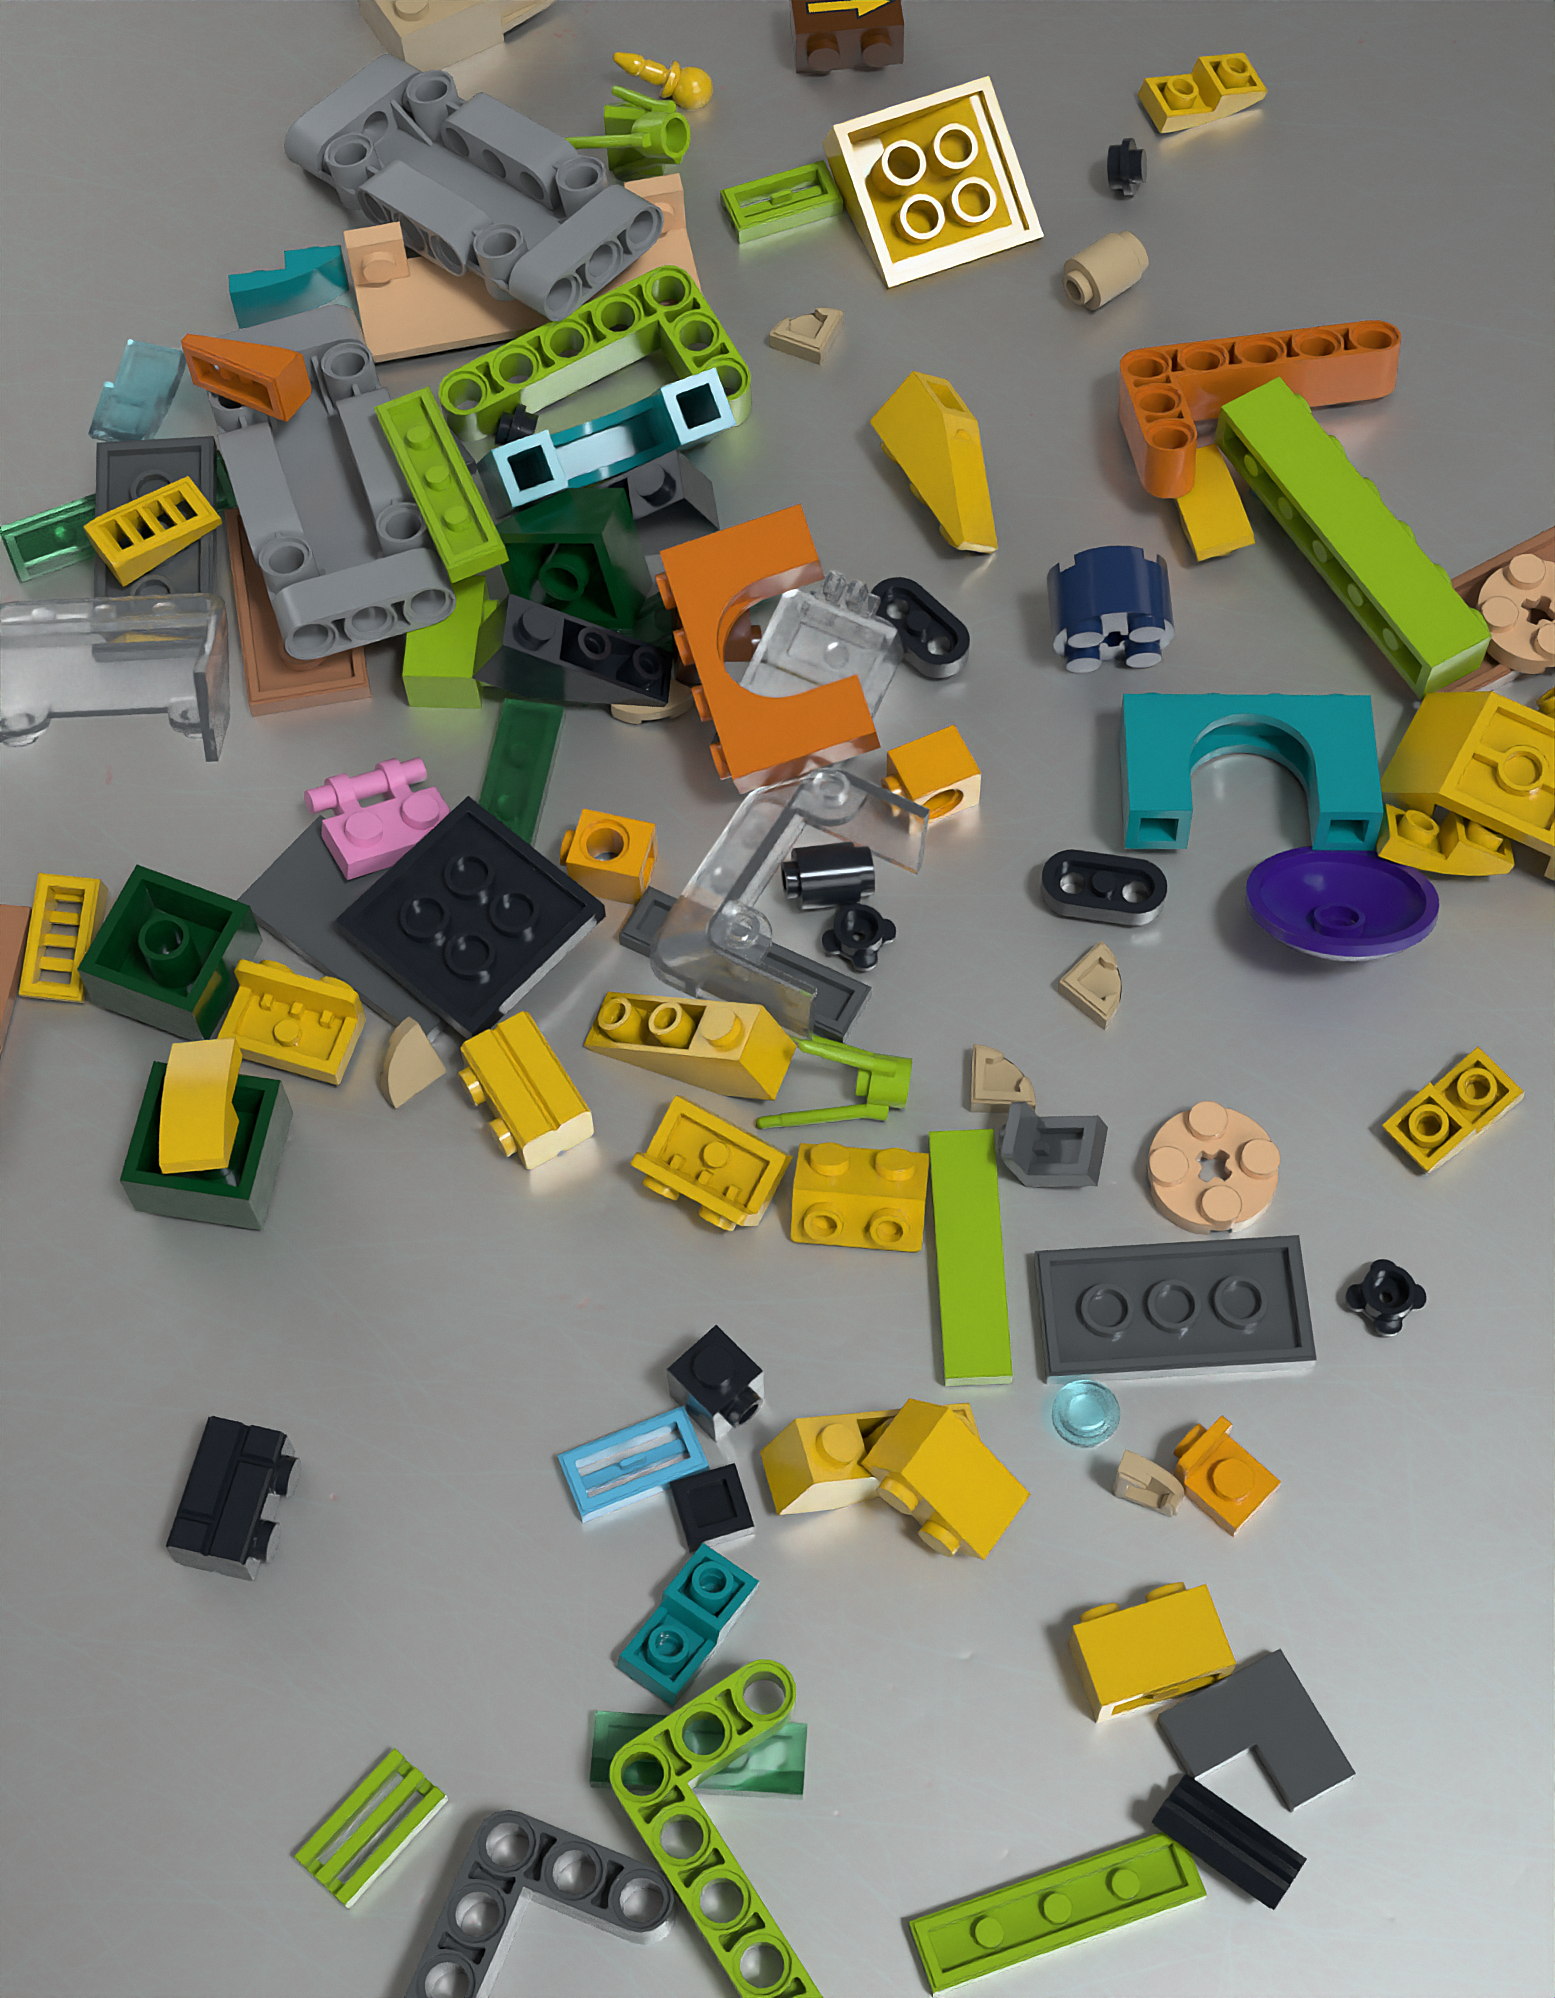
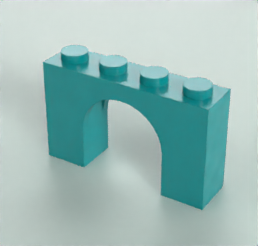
[476,368,737,520]
[1119,692,1384,851]

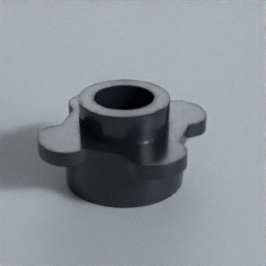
[822,902,896,971]
[1345,1259,1427,1337]

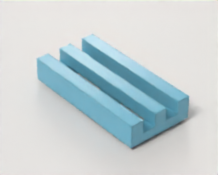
[557,1405,710,1523]

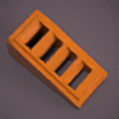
[181,333,312,422]

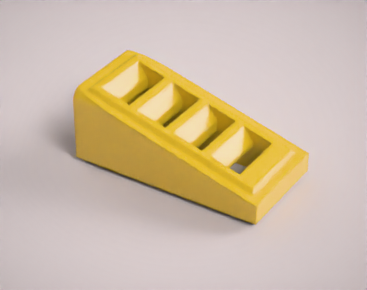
[83,476,223,587]
[19,873,109,1004]

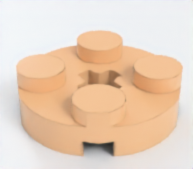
[1475,554,1555,674]
[1147,1101,1280,1235]

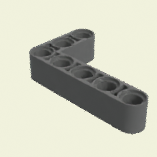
[404,1810,678,1998]

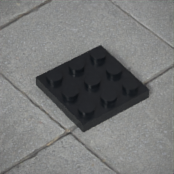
[335,796,606,1040]

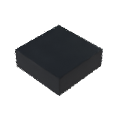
[669,1463,755,1553]

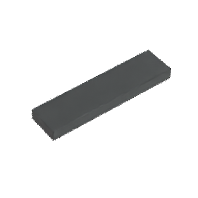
[619,886,872,1044]

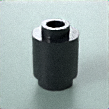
[781,841,875,910]

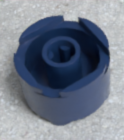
[1046,546,1175,673]

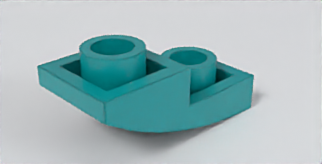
[228,245,349,329]
[617,1543,760,1708]

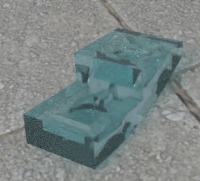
[88,339,187,442]

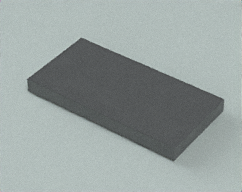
[93,436,217,663]
[236,815,449,1043]
[1034,1235,1317,1384]

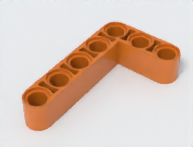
[1118,320,1401,498]

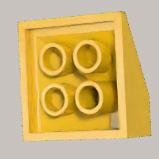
[822,76,1044,290]

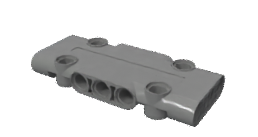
[284,54,664,321]
[206,304,456,660]

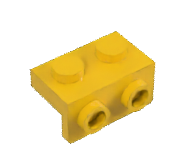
[217,959,366,1086]
[630,1095,793,1231]
[791,1142,930,1252]

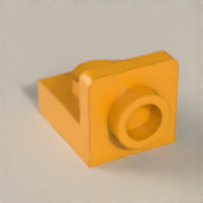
[1173,1415,1281,1537]

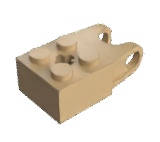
[358,0,555,72]

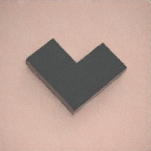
[1157,1649,1356,1813]

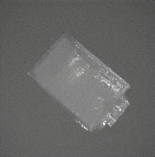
[709,570,904,793]

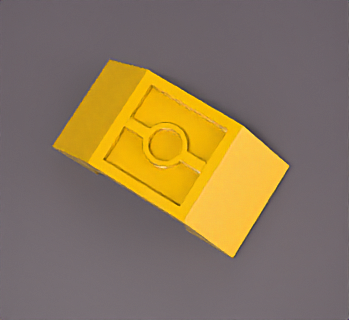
[1380,691,1555,881]

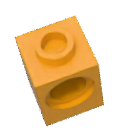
[881,724,981,831]
[560,808,659,906]

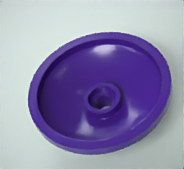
[1245,846,1439,962]

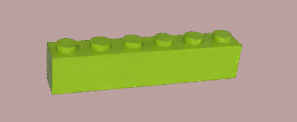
[1214,376,1492,700]

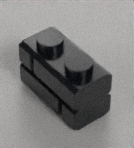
[165,1416,301,1581]

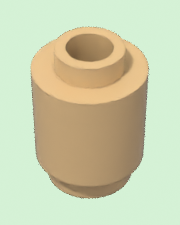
[1062,230,1149,310]

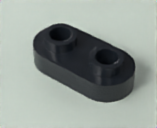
[868,577,970,678]
[1040,849,1167,925]

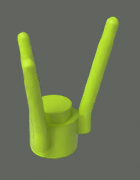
[564,85,691,177]
[756,1029,912,1129]

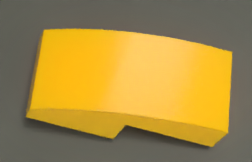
[1137,52,1268,133]
[1173,443,1255,561]
[1376,803,1515,876]
[159,1037,243,1174]
[1382,1046,1524,1174]

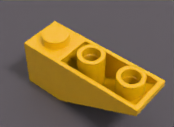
[869,371,998,554]
[584,991,797,1101]
[760,1403,981,1515]

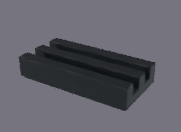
[1151,1773,1307,1910]

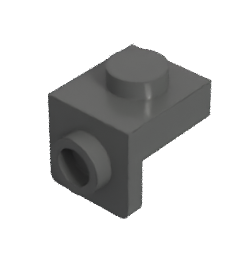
[998,1101,1108,1187]

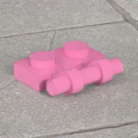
[304,757,451,880]

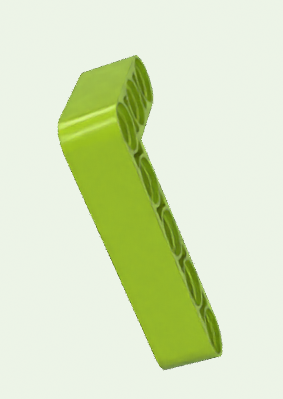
[438,265,752,442]
[610,1659,823,1998]

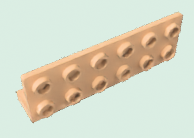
[343,173,702,363]

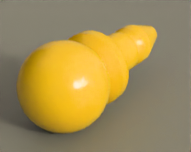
[613,52,713,110]

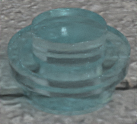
[1052,1380,1120,1448]

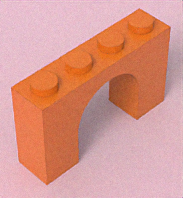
[655,503,881,795]

